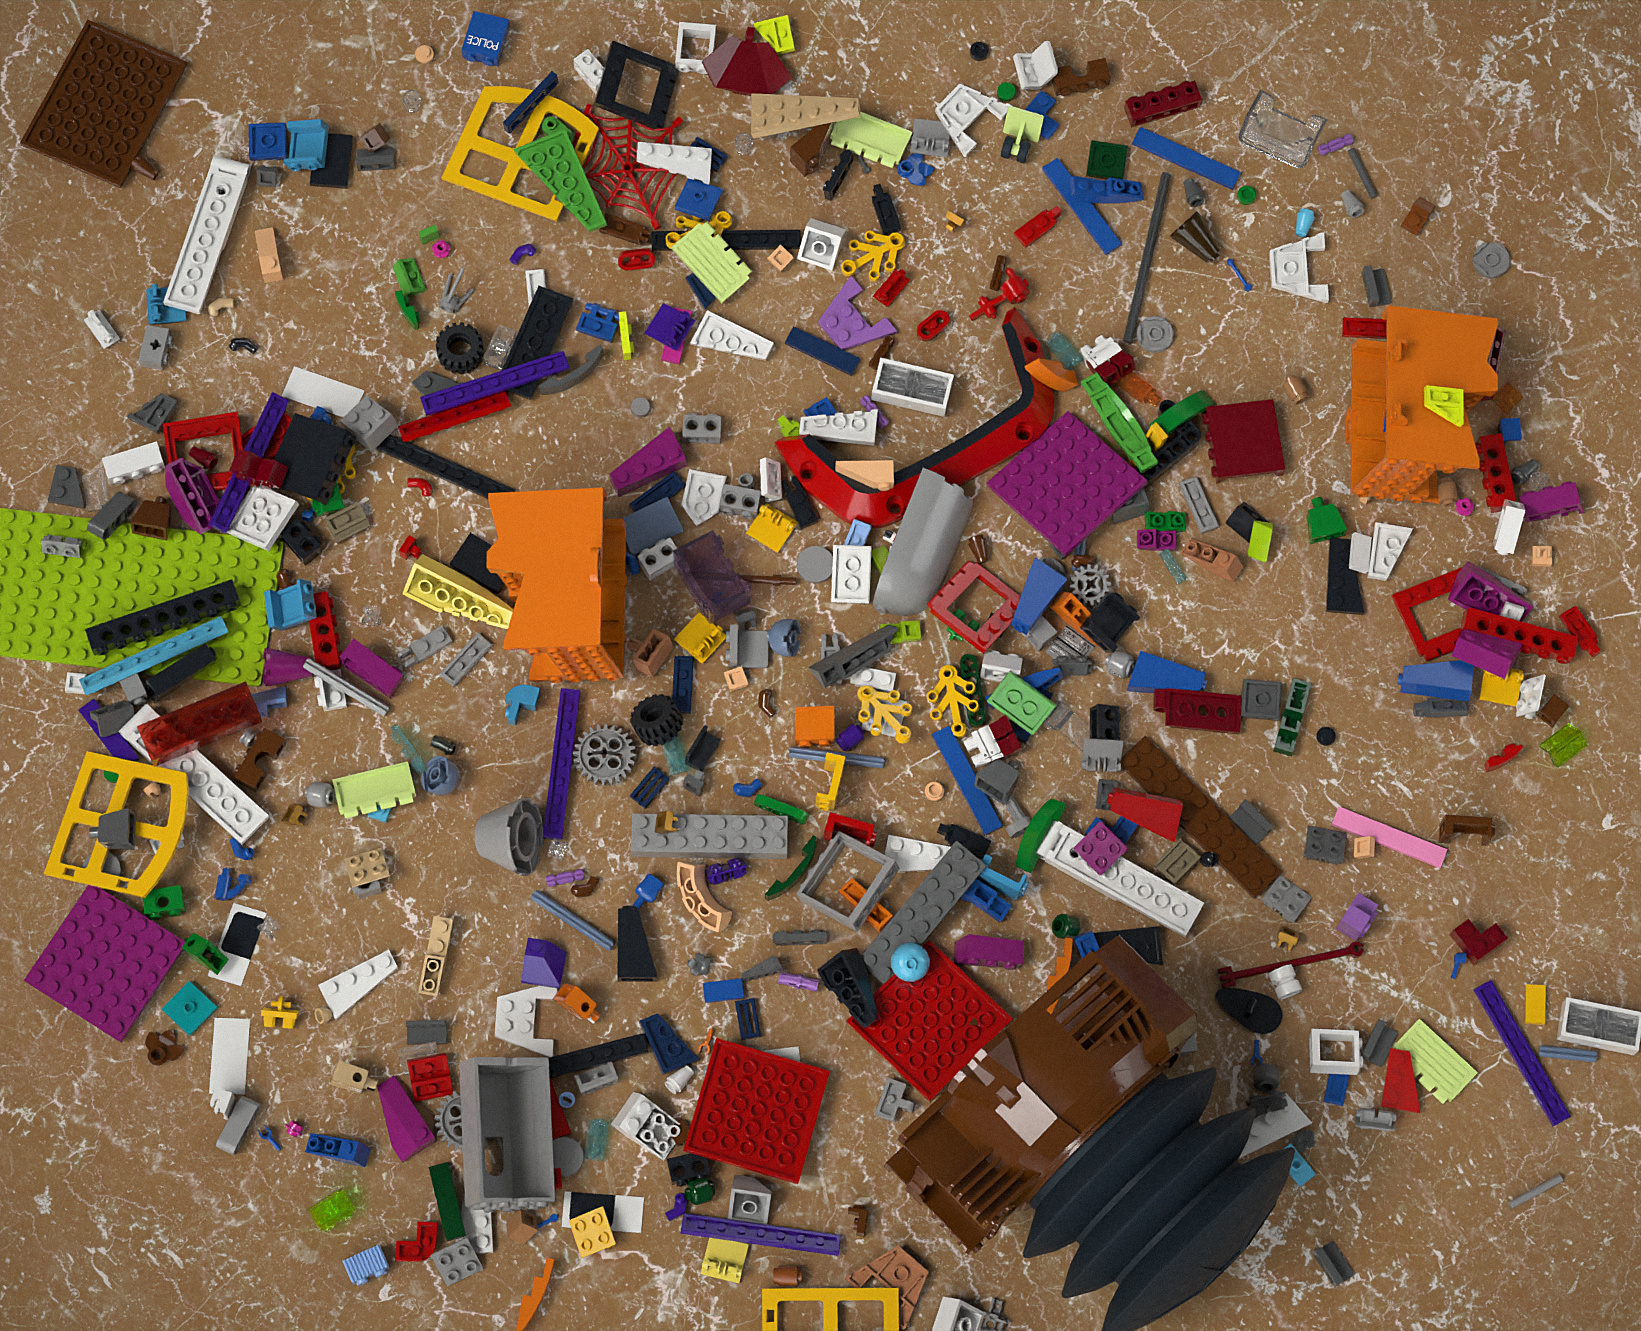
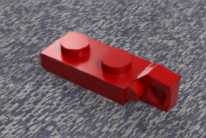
[1014,206,1062,248]
[1559,606,1601,658]

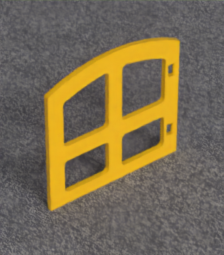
[441,86,599,222]
[44,751,189,898]
[762,1288,899,1331]

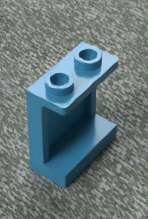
[283,119,329,171]
[264,579,316,631]
[977,854,1029,901]

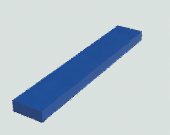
[1132,127,1241,190]
[1042,158,1121,255]
[932,726,1002,836]

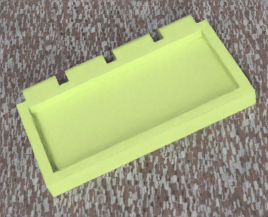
[830,112,913,168]
[671,222,752,304]
[332,761,416,819]
[1392,1019,1478,1104]

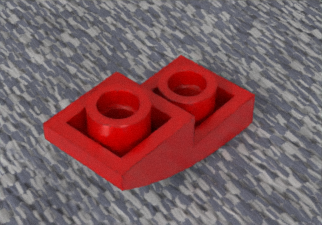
[1484,743,1523,772]

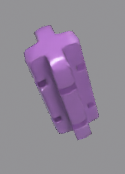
[1318,134,1353,155]
[860,395,888,429]
[546,869,584,887]

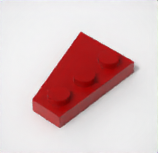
[1381,1048,1420,1114]

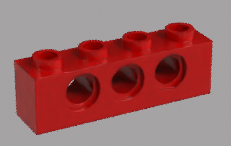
[1475,433,1516,513]
[309,591,342,671]

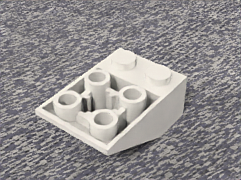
[611,1092,680,1161]

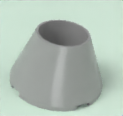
[475,798,543,876]

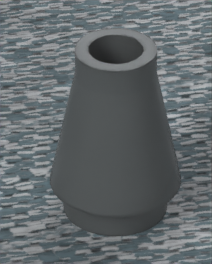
[1183,178,1204,207]
[1511,459,1539,485]

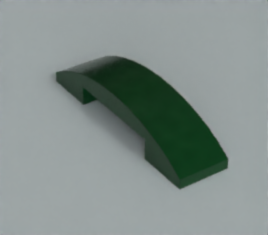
[765,835,817,901]

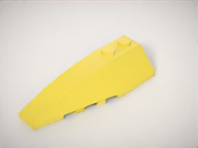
[402,554,514,629]

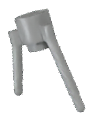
[439,267,474,313]

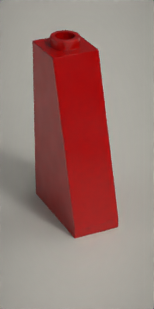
[1107,787,1183,842]

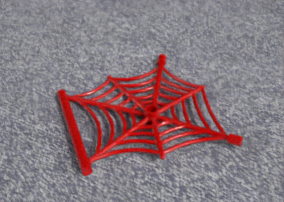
[572,104,683,230]

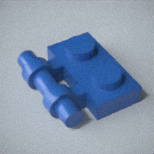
[576,302,619,343]

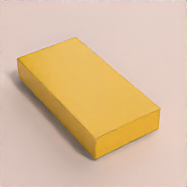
[1146,423,1168,455]
[1524,984,1546,1025]

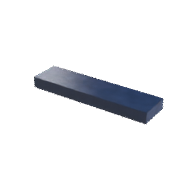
[503,71,559,134]
[785,326,860,376]

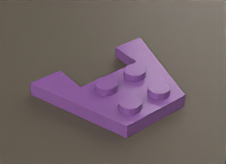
[818,276,897,350]

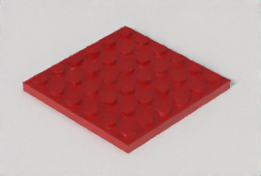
[846,940,1013,1103]
[683,1038,830,1184]

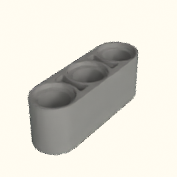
[216,1096,261,1155]

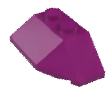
[165,458,219,534]

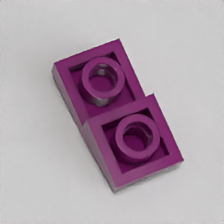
[1137,529,1177,551]

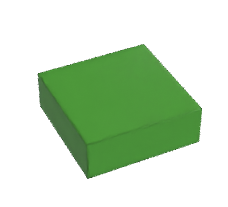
[418,225,439,245]

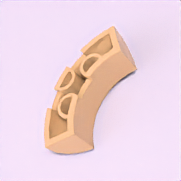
[677,861,732,932]

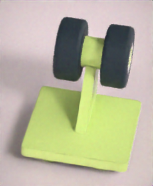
[1001,106,1044,164]

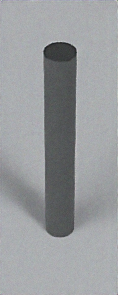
[1348,148,1378,199]

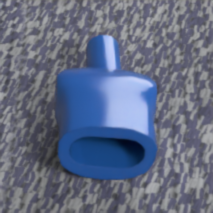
[632,873,664,910]

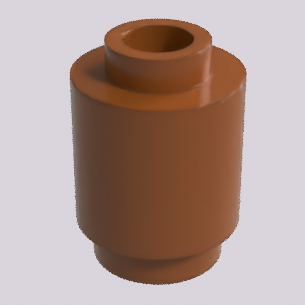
[773,1266,802,1286]

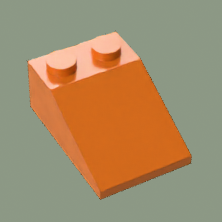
[794,706,834,748]

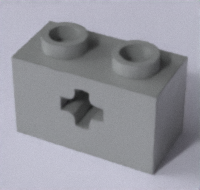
[138,325,173,370]

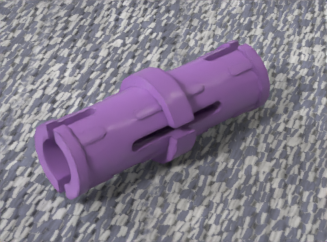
[778,971,819,992]

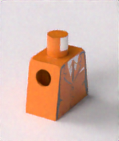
[553,984,600,1023]

